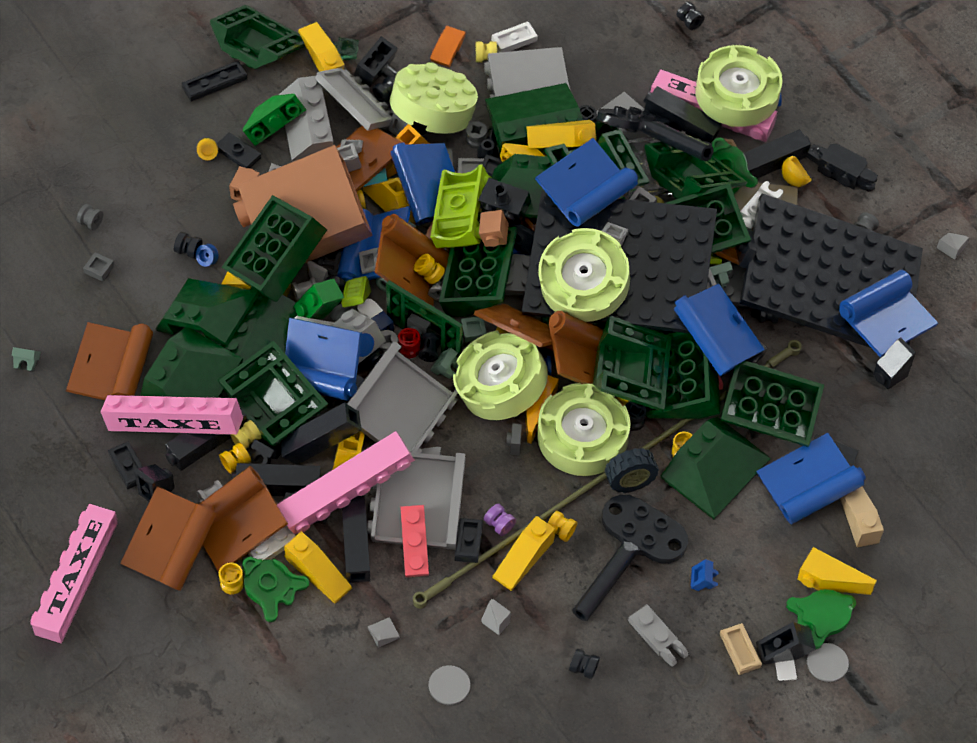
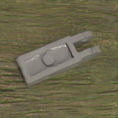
[628,604,689,667]

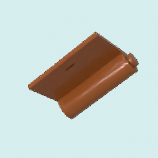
[336,125,407,192]
[375,214,449,306]
[474,304,554,352]
[549,310,604,384]
[66,322,153,400]
[199,466,288,572]
[120,486,217,591]

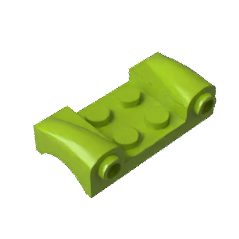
[430,164,491,248]

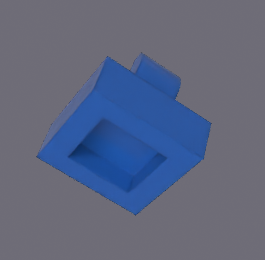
[691,559,718,591]

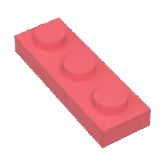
[401,505,429,577]

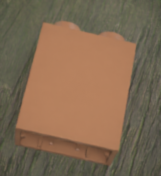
[233,145,373,264]

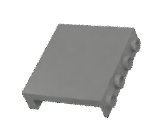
[484,47,570,98]
[347,341,458,453]
[367,452,466,550]

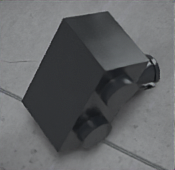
[353,36,398,87]
[478,178,531,223]

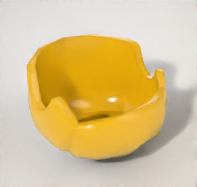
[782,156,811,188]

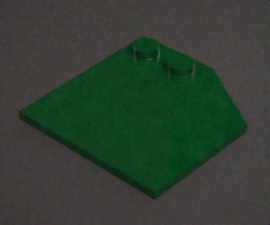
[210,5,305,69]
[544,129,649,187]
[644,142,747,199]
[481,154,552,218]
[155,278,259,346]
[386,280,463,358]
[593,316,672,412]
[141,327,243,398]
[219,340,329,446]
[660,416,771,520]

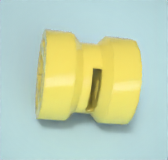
[476,41,497,62]
[230,420,262,449]

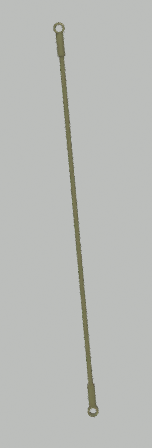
[413,340,801,609]

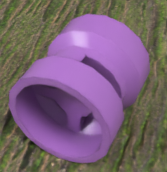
[484,504,516,536]

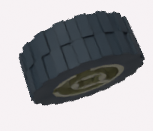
[605,448,659,493]

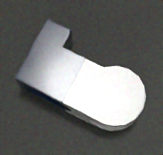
[358,299,394,332]

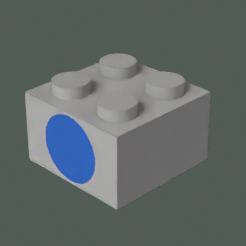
[321,309,386,364]

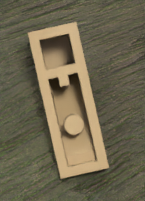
[840,487,884,547]

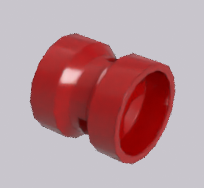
[398,328,420,359]

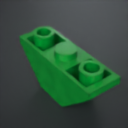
[242,93,306,146]

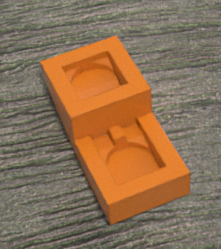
[430,26,466,68]

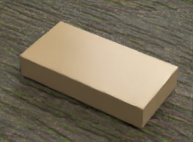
[720,623,762,675]

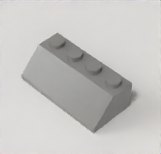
[279,76,333,162]

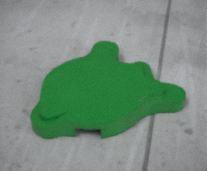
[712,138,758,195]
[242,557,309,622]
[786,589,856,649]

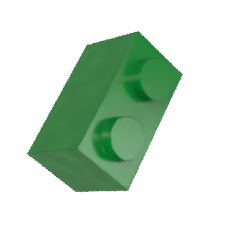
[294,279,344,320]

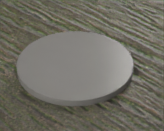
[807,643,849,682]
[429,665,470,705]

